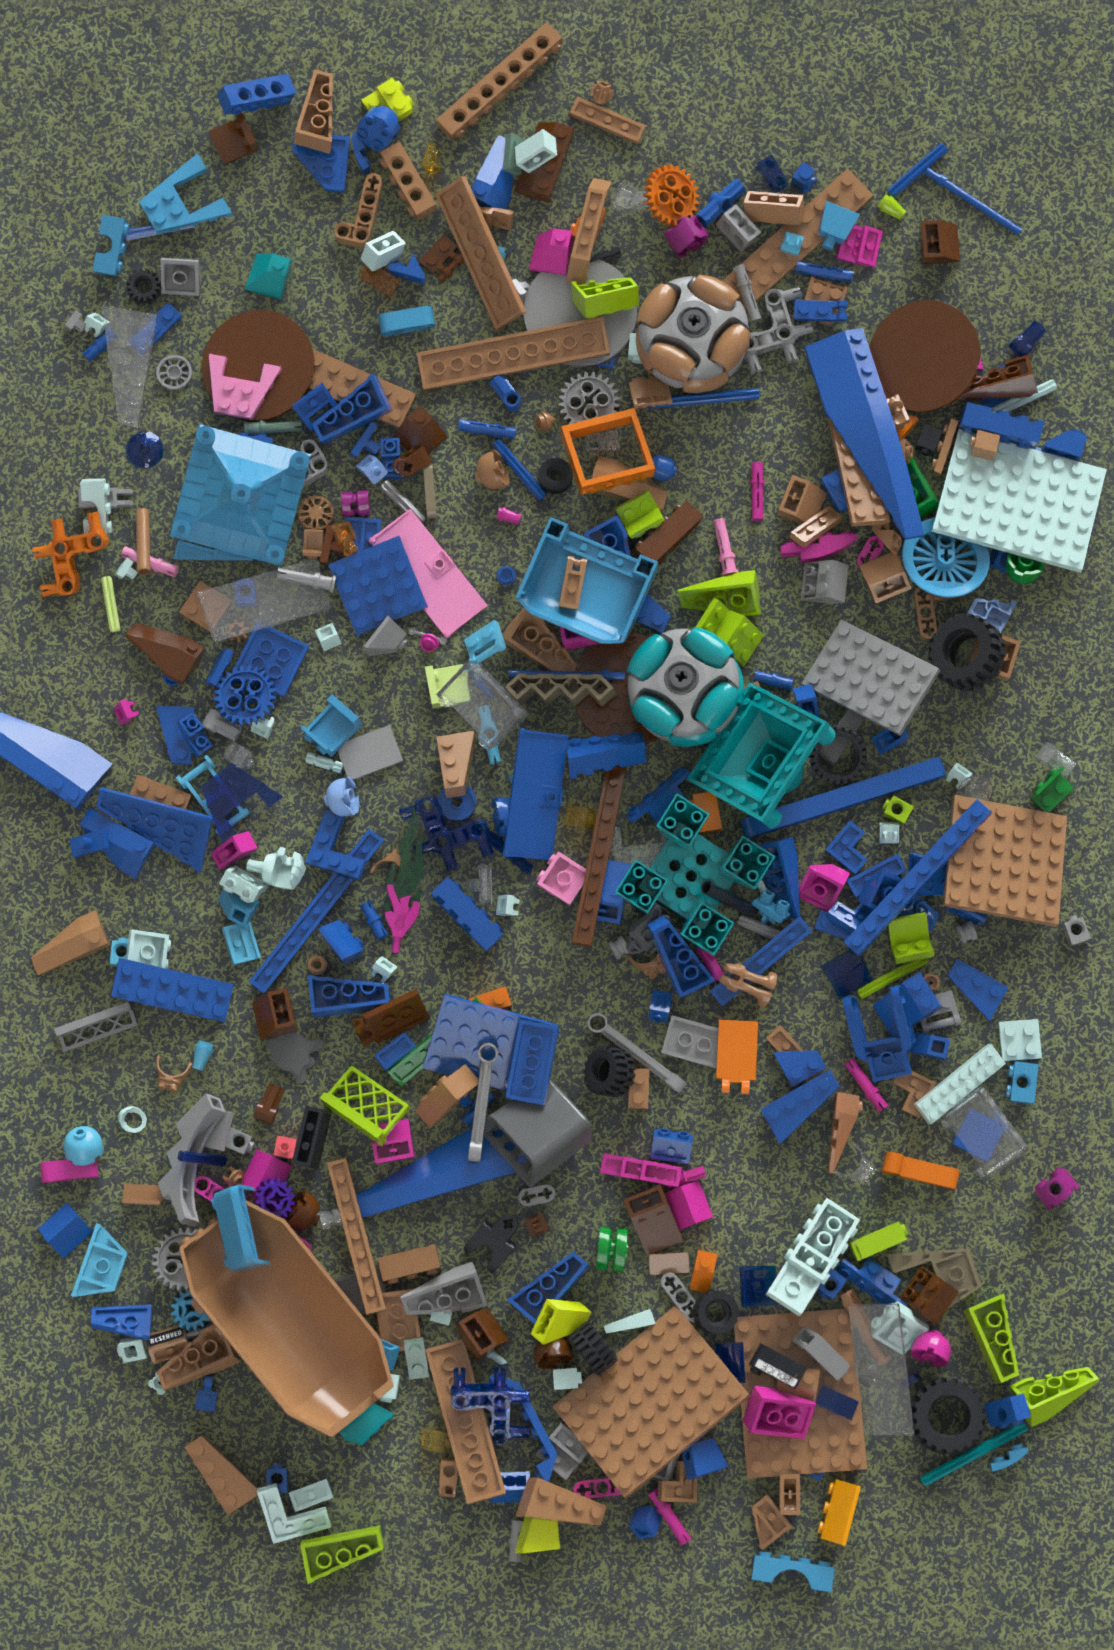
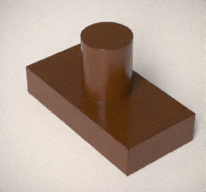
[320,525,347,567]

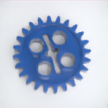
[214,665,277,727]

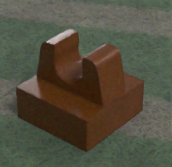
[524,1212,550,1238]

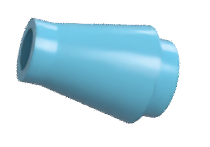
[192,1040,214,1071]

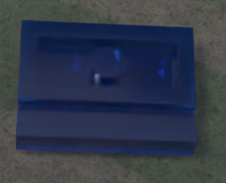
[715,1342,746,1383]

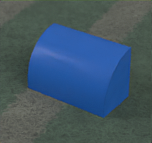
[491,1472,530,1503]

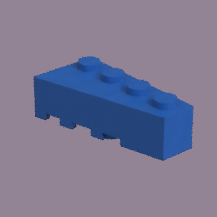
[957,402,1045,449]
[567,732,646,779]
[431,877,503,953]
[308,975,391,1018]
[760,1070,841,1144]
[507,1252,590,1324]

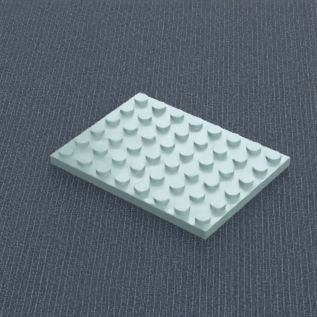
[932,429,1107,573]

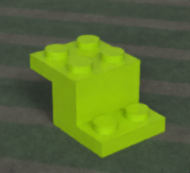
[696,598,764,667]

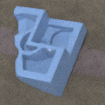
[967,598,1017,633]

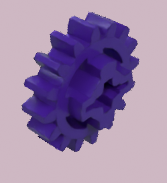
[252,1178,295,1219]

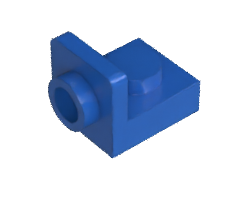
[648,990,673,1023]

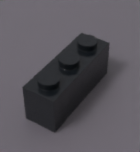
[292,1106,332,1169]

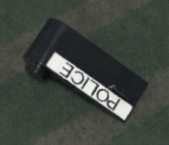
[748,1343,807,1390]

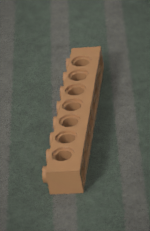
[436,22,562,141]

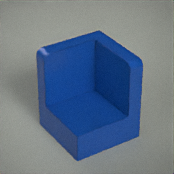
[629,1505,661,1539]

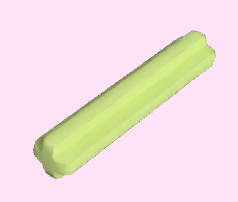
[101,576,120,632]

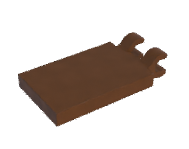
[351,989,430,1047]

